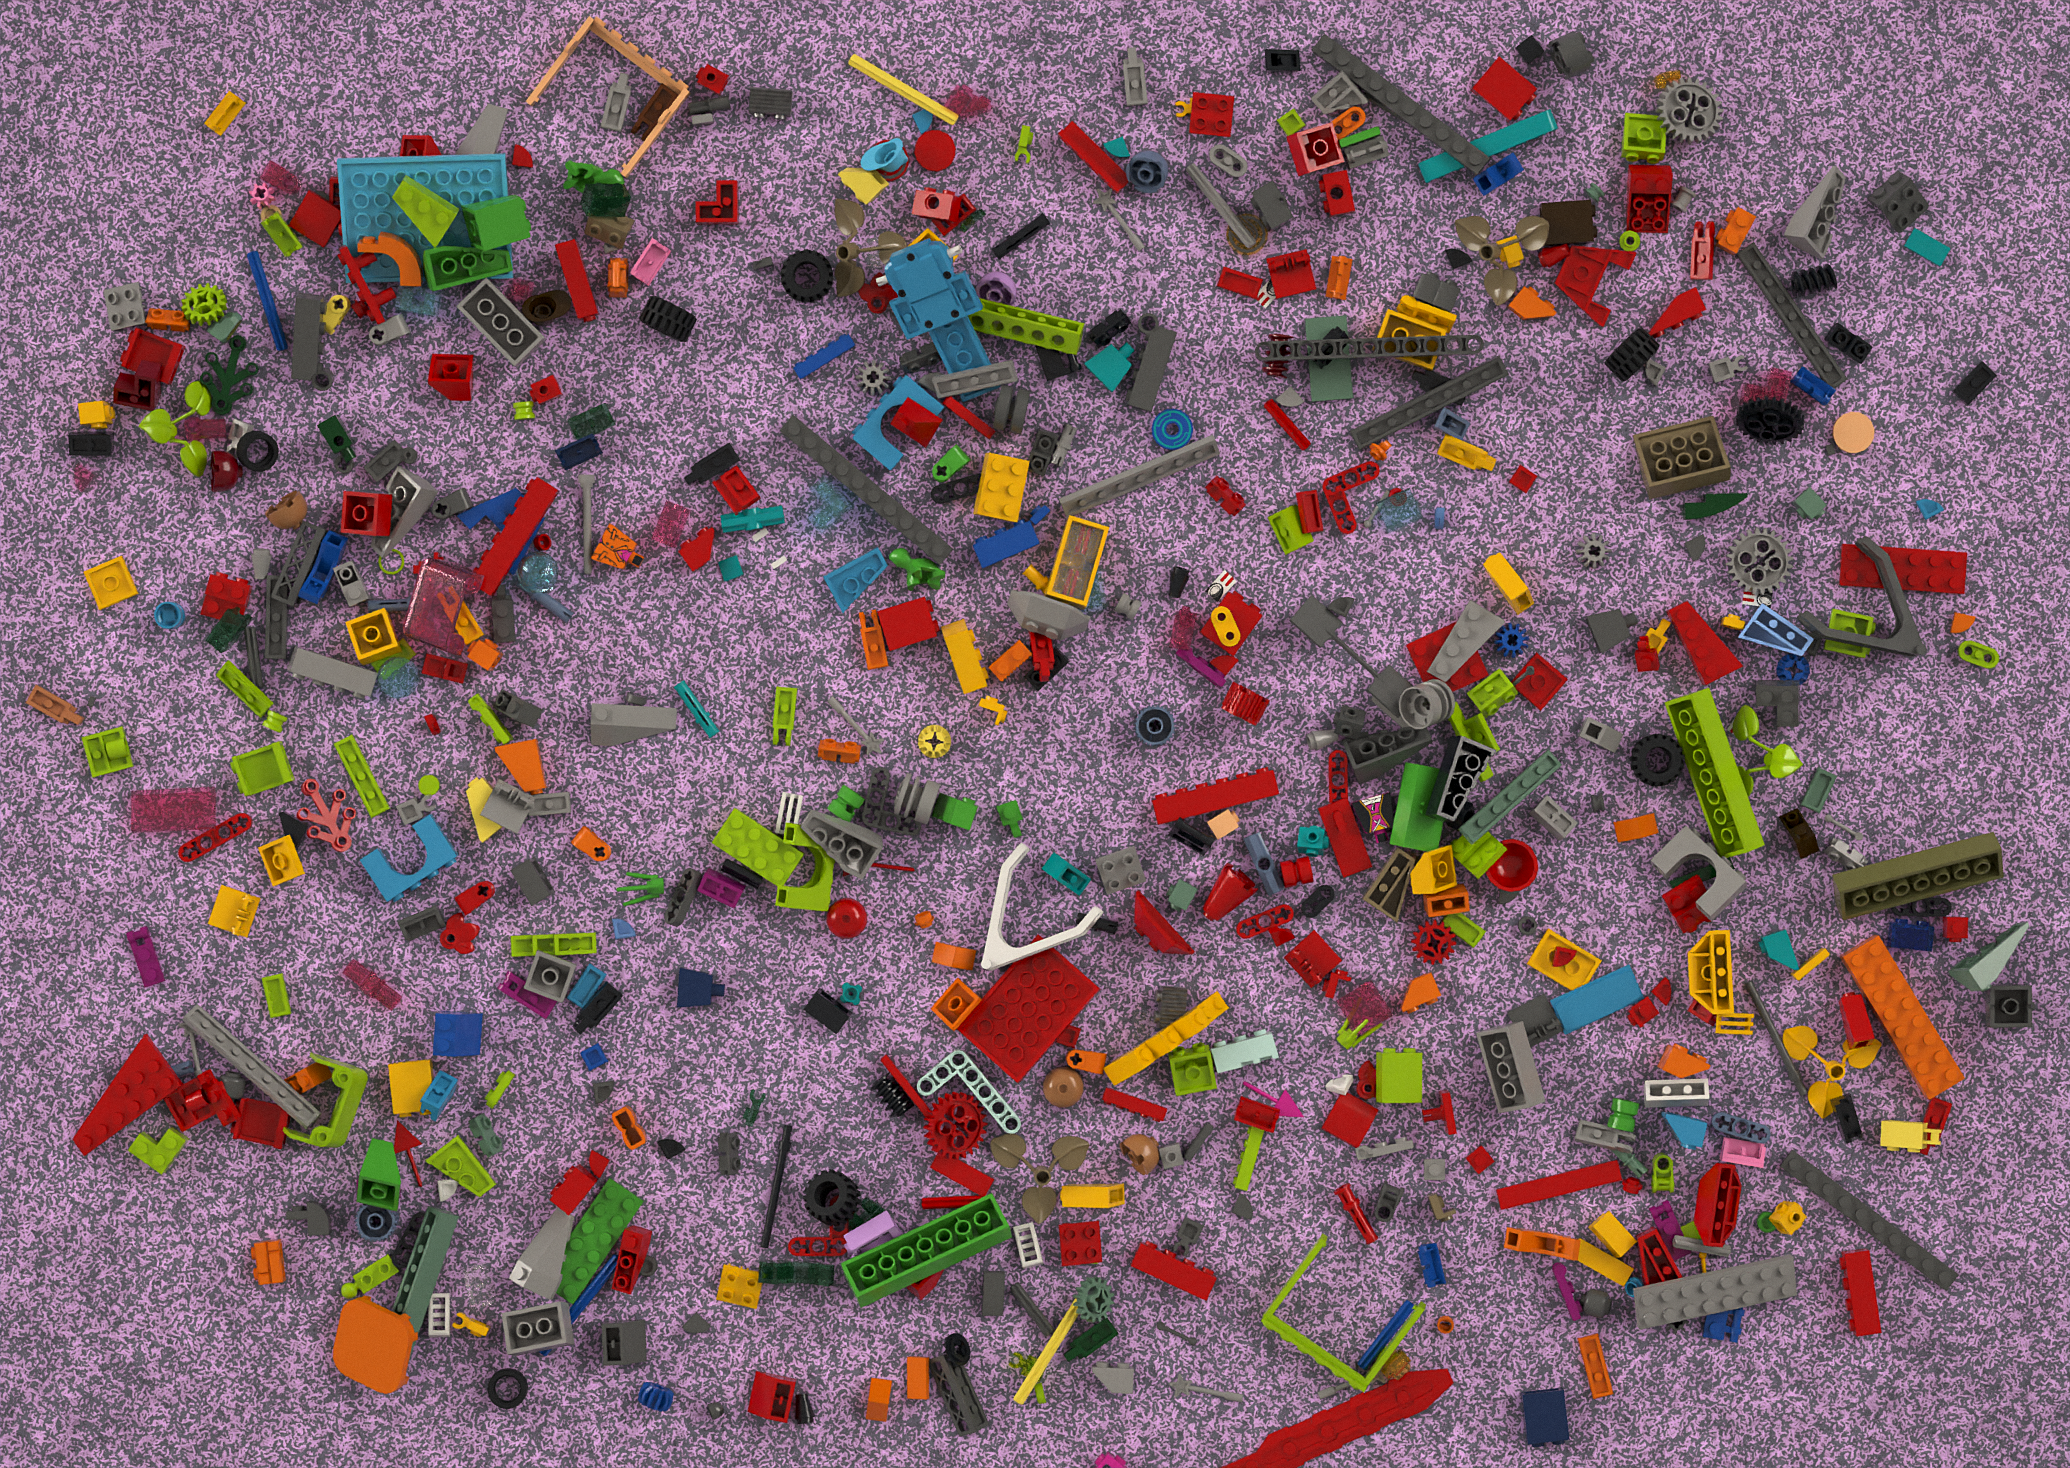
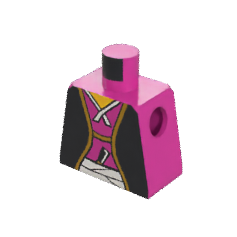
[1351,792,1394,843]

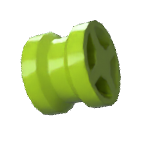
[513,401,535,420]
[262,710,288,733]

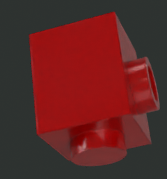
[696,64,730,96]
[529,375,563,405]
[1943,916,1968,942]

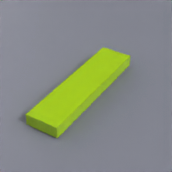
[334,734,391,818]

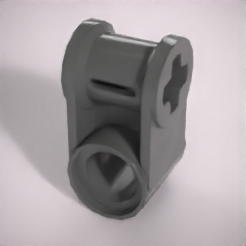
[432,488,474,520]
[1373,1181,1404,1222]

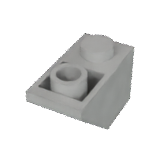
[333,560,371,607]
[1577,717,1624,753]
[1092,1361,1134,1394]

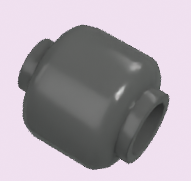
[219,1071,246,1103]
[1580,1289,1612,1318]

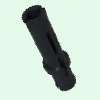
[992,213,1050,260]

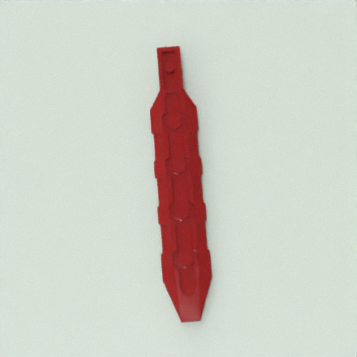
[1220,1368,1454,1468]

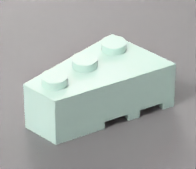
[1210,1029,1279,1073]

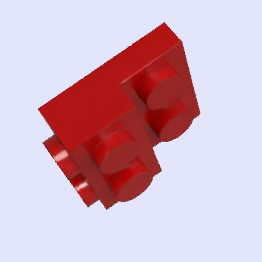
[200,571,253,626]
[1661,874,1711,934]

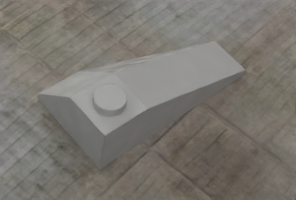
[455,104,508,155]
[1784,166,1846,259]
[370,466,439,558]

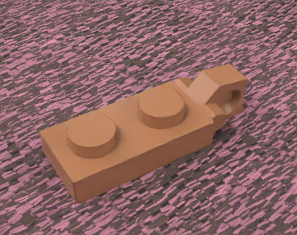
[26,684,85,725]

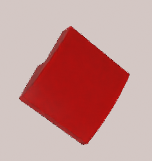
[1321,1092,1379,1148]

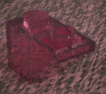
[944,84,993,119]

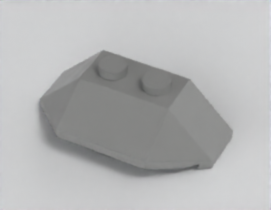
[1007,590,1090,641]

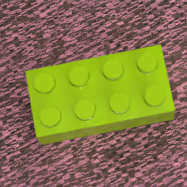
[712,808,805,887]

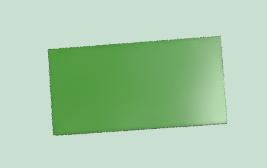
[1339,127,1381,149]

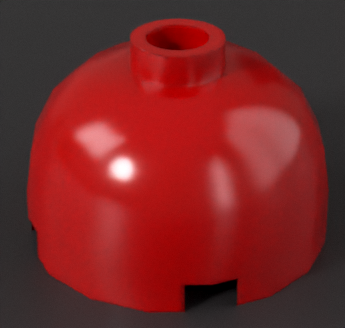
[826,898,867,939]

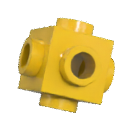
[1768,1201,1807,1235]

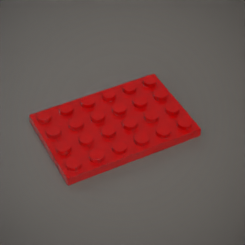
[957,934,1101,1084]

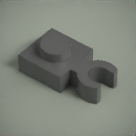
[1173,1216,1204,1256]

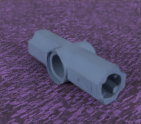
[1243,831,1285,896]

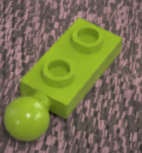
[341,1254,399,1299]

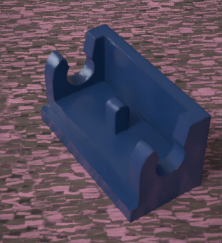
[555,433,603,471]

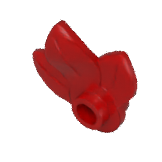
[858,272,898,314]
[440,913,480,954]
[1356,1060,1376,1099]

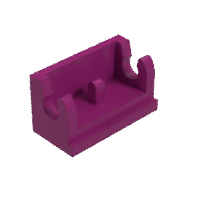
[697,868,746,909]

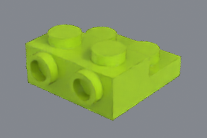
[1621,113,1666,164]
[1823,609,1876,658]
[1450,831,1507,879]
[1168,1042,1217,1096]

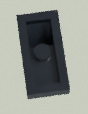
[1265,49,1301,74]

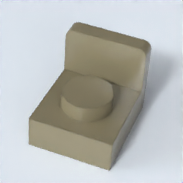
[1427,1192,1456,1222]

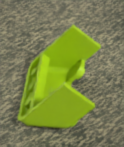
[283,1052,368,1148]

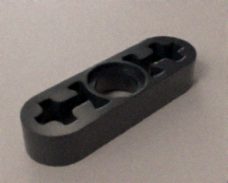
[931,473,981,504]
[1890,897,1952,917]
[392,1212,425,1268]

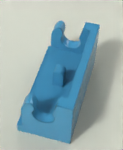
[420,1070,458,1122]

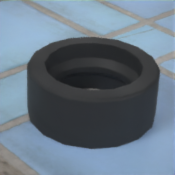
[236,430,279,472]
[487,1368,528,1409]

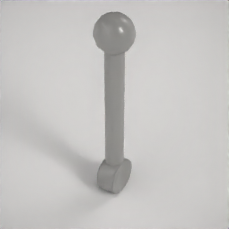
[1363,490,1390,528]
[1825,814,1863,841]

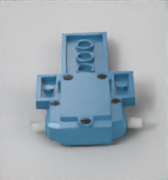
[876,238,1001,402]

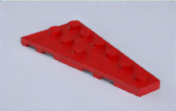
[72,1033,183,1156]

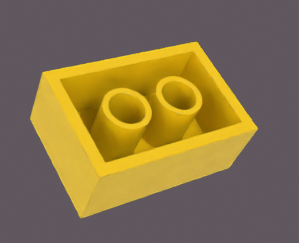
[1372,309,1447,371]
[973,452,1030,523]

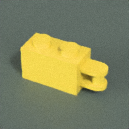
[1880,1120,1942,1152]

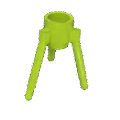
[1336,997,1383,1050]

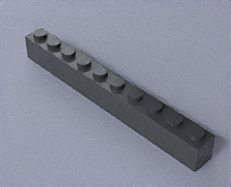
[779,415,953,565]

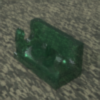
[567,403,616,440]
[206,607,253,653]

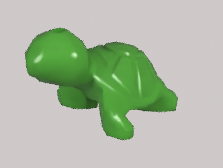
[563,160,625,202]
[889,548,945,591]

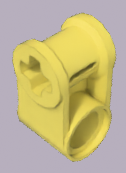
[323,295,351,335]

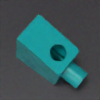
[1084,342,1135,393]

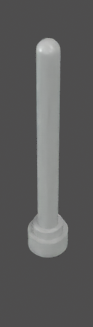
[578,475,595,575]

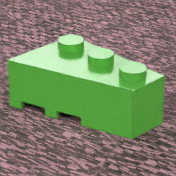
[932,792,978,830]

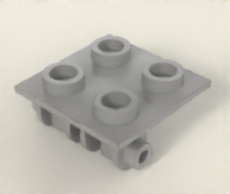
[104,282,146,331]
[480,779,536,834]
[1095,846,1146,895]

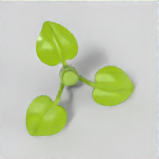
[138,380,212,477]
[1732,705,1803,797]

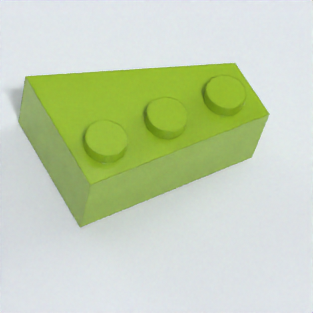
[392,175,459,248]

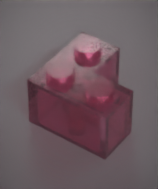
[1739,367,1792,406]

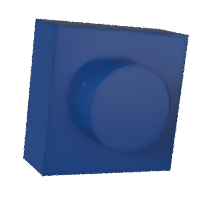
[1030,505,1050,526]

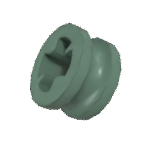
[1584,182,1605,203]

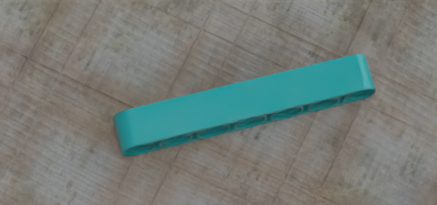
[1418,109,1559,183]

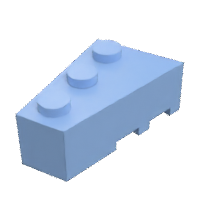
[1738,603,1814,656]

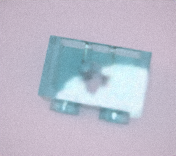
[395,284,442,317]

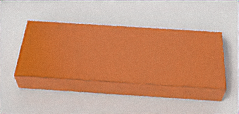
[1577,1333,1613,1399]

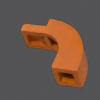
[357,232,423,286]
[1504,1227,1581,1261]

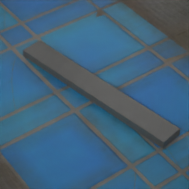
[1736,242,1848,388]
[1350,356,1509,450]

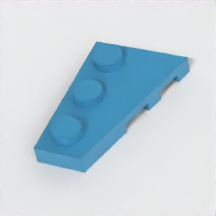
[823,547,888,613]

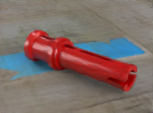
[1334,1183,1379,1245]

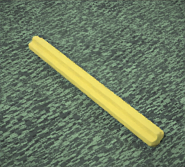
[848,54,959,125]
[1013,1299,1079,1405]

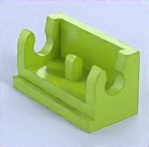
[261,211,302,257]

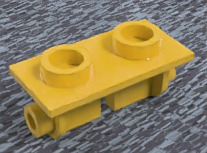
[204,91,246,136]

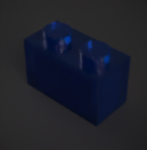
[1887,918,1934,952]

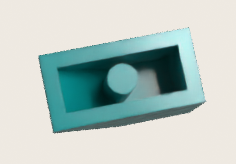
[1042,852,1091,896]
[1758,929,1799,970]

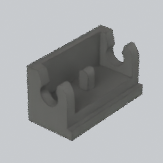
[510,857,555,906]
[397,905,446,942]

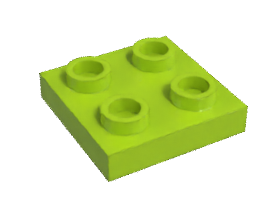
[81,726,134,778]

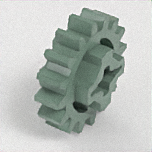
[1073,1277,1114,1322]

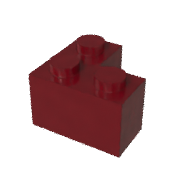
[113,360,162,411]

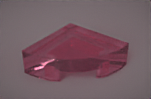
[74,463,95,492]

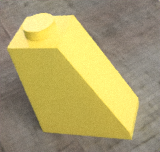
[466,777,502,843]

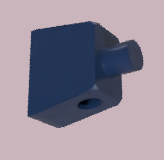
[677,967,725,1008]

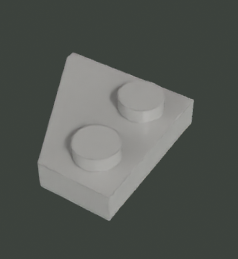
[1311,70,1369,114]

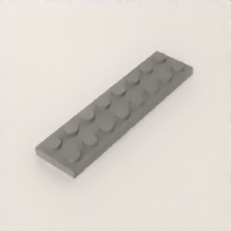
[1633,1254,1797,1330]

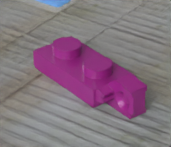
[1175,644,1226,689]

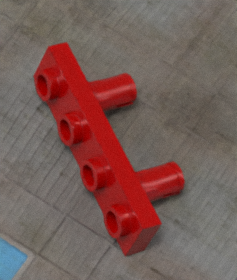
[337,245,397,325]

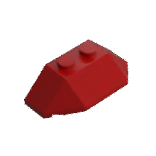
[1134,890,1195,955]
[1694,1163,1742,1247]

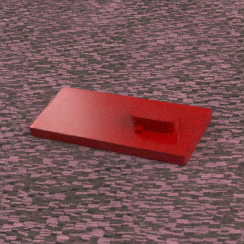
[1318,797,1372,878]

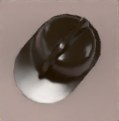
[522,290,572,326]

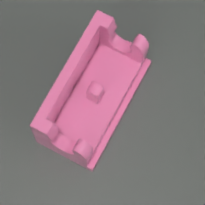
[630,238,671,286]
[1719,1137,1766,1168]

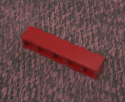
[1102,1087,1167,1122]

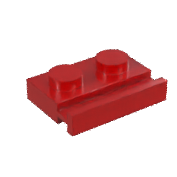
[712,465,761,515]

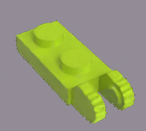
[772,686,798,746]

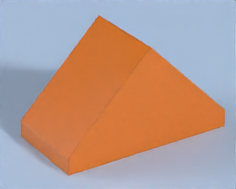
[1613,813,1658,842]
[932,942,976,970]
[866,1378,892,1422]

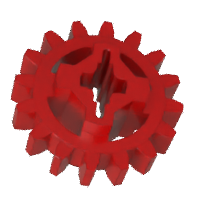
[1411,919,1456,965]

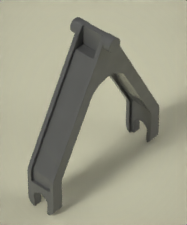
[1796,536,1927,657]

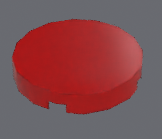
[914,130,956,172]

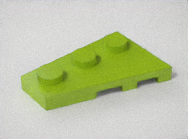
[425,1135,497,1197]

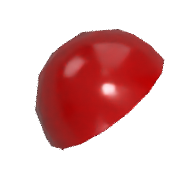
[1486,839,1539,892]

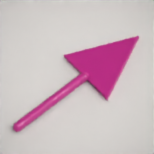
[1243,1081,1304,1118]

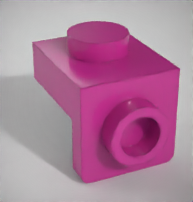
[1094,1452,1127,1468]

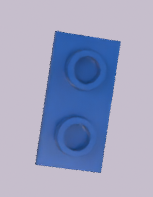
[1790,366,1836,405]
[1417,1243,1446,1288]

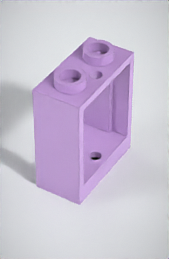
[843,1210,903,1258]

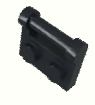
[1035,345,1082,381]
[1168,817,1216,856]

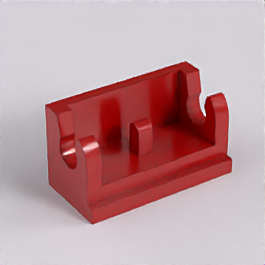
[1234,1096,1280,1133]

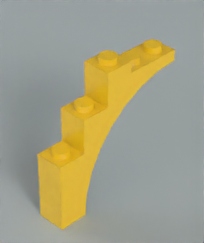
[1103,991,1229,1086]

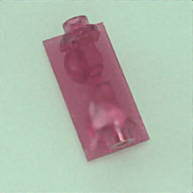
[1169,606,1197,650]

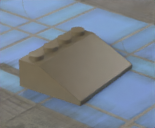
[1633,416,1731,500]

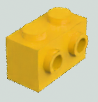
[78,400,115,430]

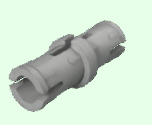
[1050,424,1078,467]

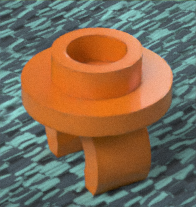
[1369,439,1392,461]

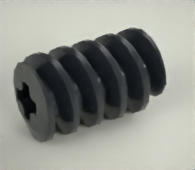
[1791,264,1837,298]
[870,1072,914,1118]

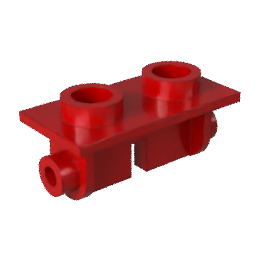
[1205,476,1246,516]

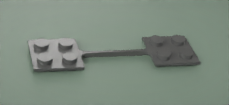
[1289,595,1413,718]

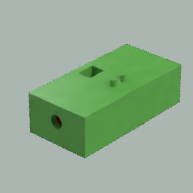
[1389,762,1443,852]

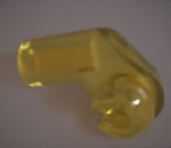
[1654,70,1681,89]

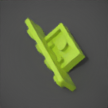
[1448,702,1500,782]

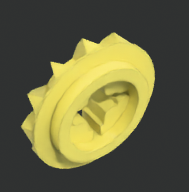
[918,725,951,758]

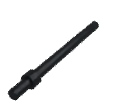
[760,1124,793,1248]

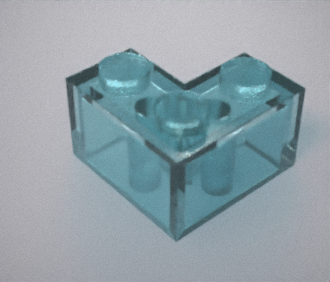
[807,475,853,535]

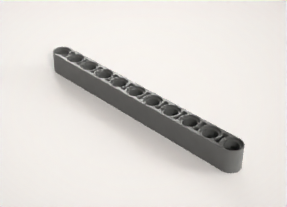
[1254,335,1484,362]

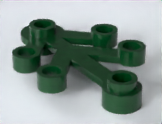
[200,335,259,415]

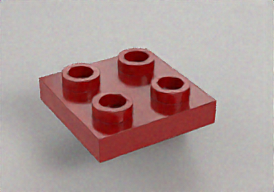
[164,1077,216,1132]

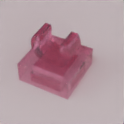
[509,277,535,302]

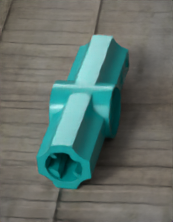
[720,505,785,533]

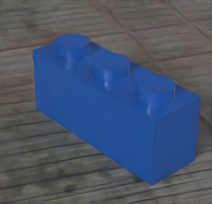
[973,519,1040,569]

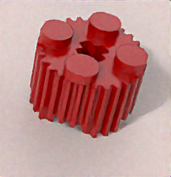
[1221,682,1270,726]

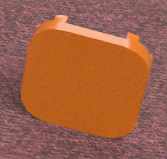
[333,1295,418,1394]

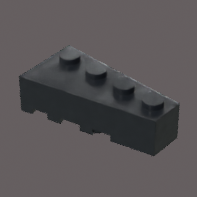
[1425,736,1497,822]

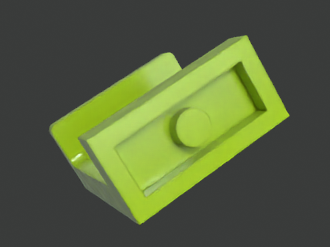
[230,741,295,797]

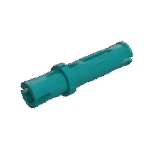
[673,680,720,739]

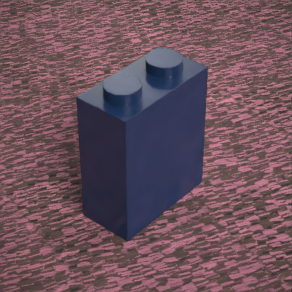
[1521,1387,1570,1447]

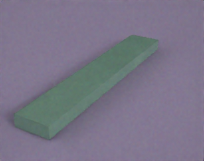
[1458,749,1562,845]

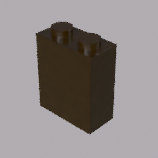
[1539,200,1597,246]

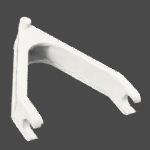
[981,843,1103,971]

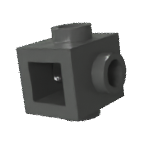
[1332,705,1366,740]

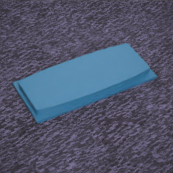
[1550,964,1644,1035]

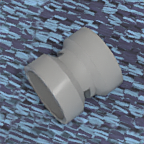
[1114,593,1142,620]

